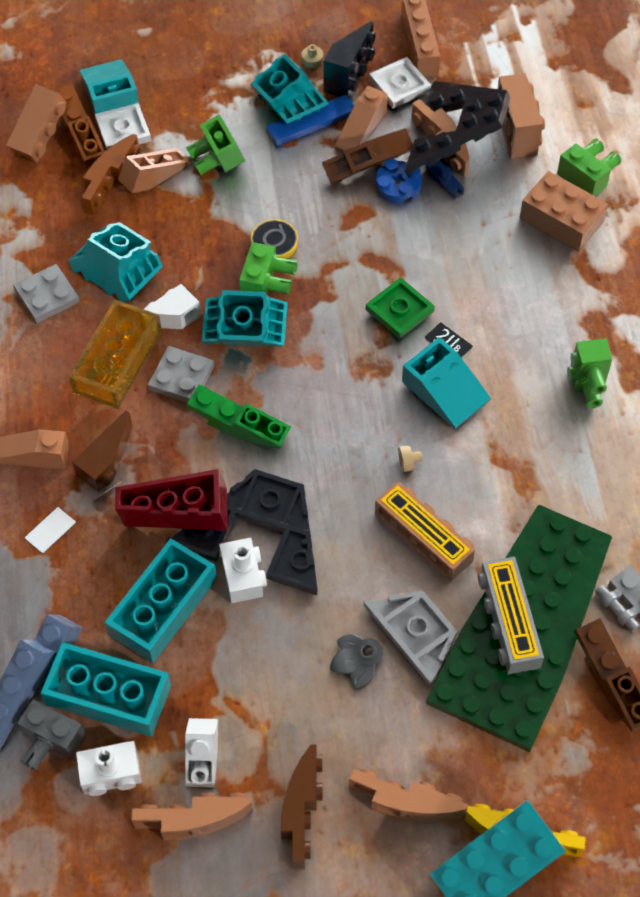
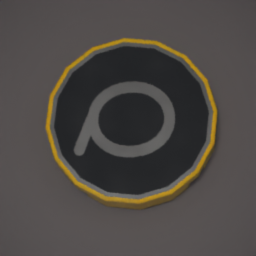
[251,219,298,259]

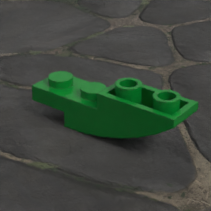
[186,384,291,449]

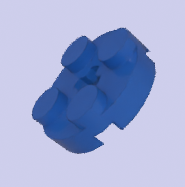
[375,159,422,203]

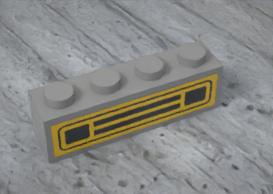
[478,557,544,674]

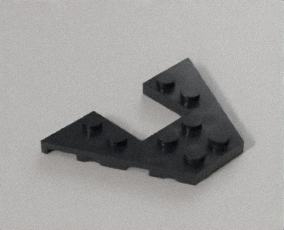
[404,81,511,177]
[166,469,318,595]

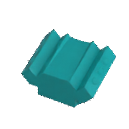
[250,54,329,124]
[68,222,163,303]
[201,290,288,348]

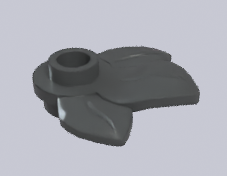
[330,634,383,689]

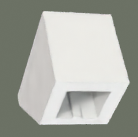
[142,284,201,329]
[185,718,218,788]

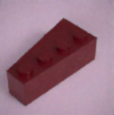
[115,469,228,531]

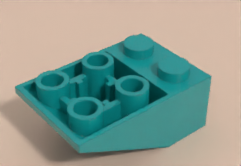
[79,59,139,114]
[402,337,491,429]

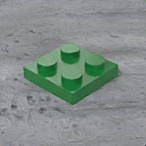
[365,277,435,339]

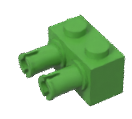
[186,114,245,176]
[557,138,622,196]
[239,242,298,295]
[567,338,613,408]

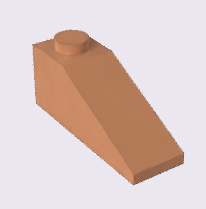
[335,86,388,152]
[118,148,191,193]
[0,429,70,470]

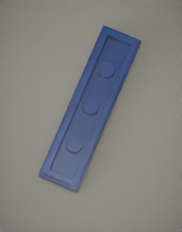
[266,95,354,147]

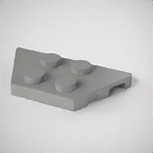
[363,590,457,685]

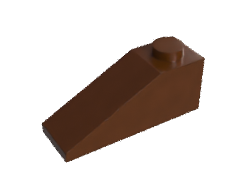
[72,410,133,492]

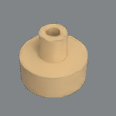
[302,44,324,68]
[398,445,422,472]

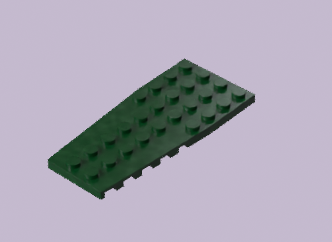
[426,505,612,753]

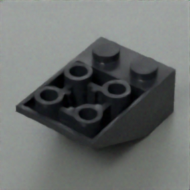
[323,21,376,98]

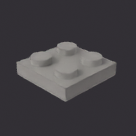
[13,264,80,324]
[148,346,215,403]

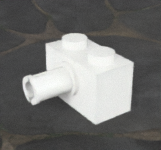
[219,538,267,604]
[76,741,142,796]

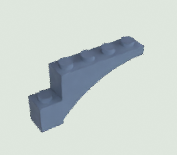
[0,614,83,750]

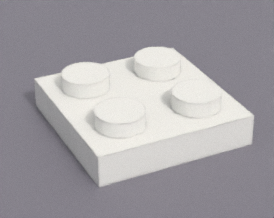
[369,57,431,108]
[95,103,151,150]

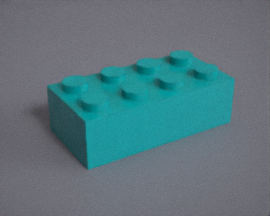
[104,538,217,664]
[41,642,172,737]
[430,799,566,897]

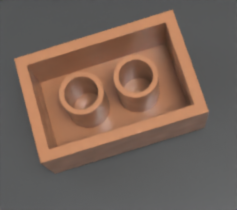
[497,73,545,159]
[519,171,608,252]

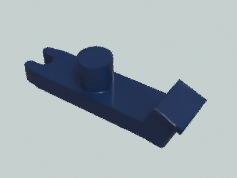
[425,160,464,198]

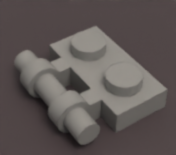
[595,566,640,633]

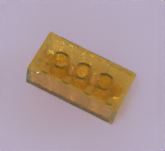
[69,299,162,409]

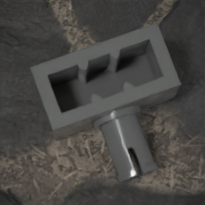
[17,699,86,771]

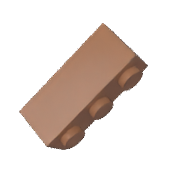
[6,84,67,163]

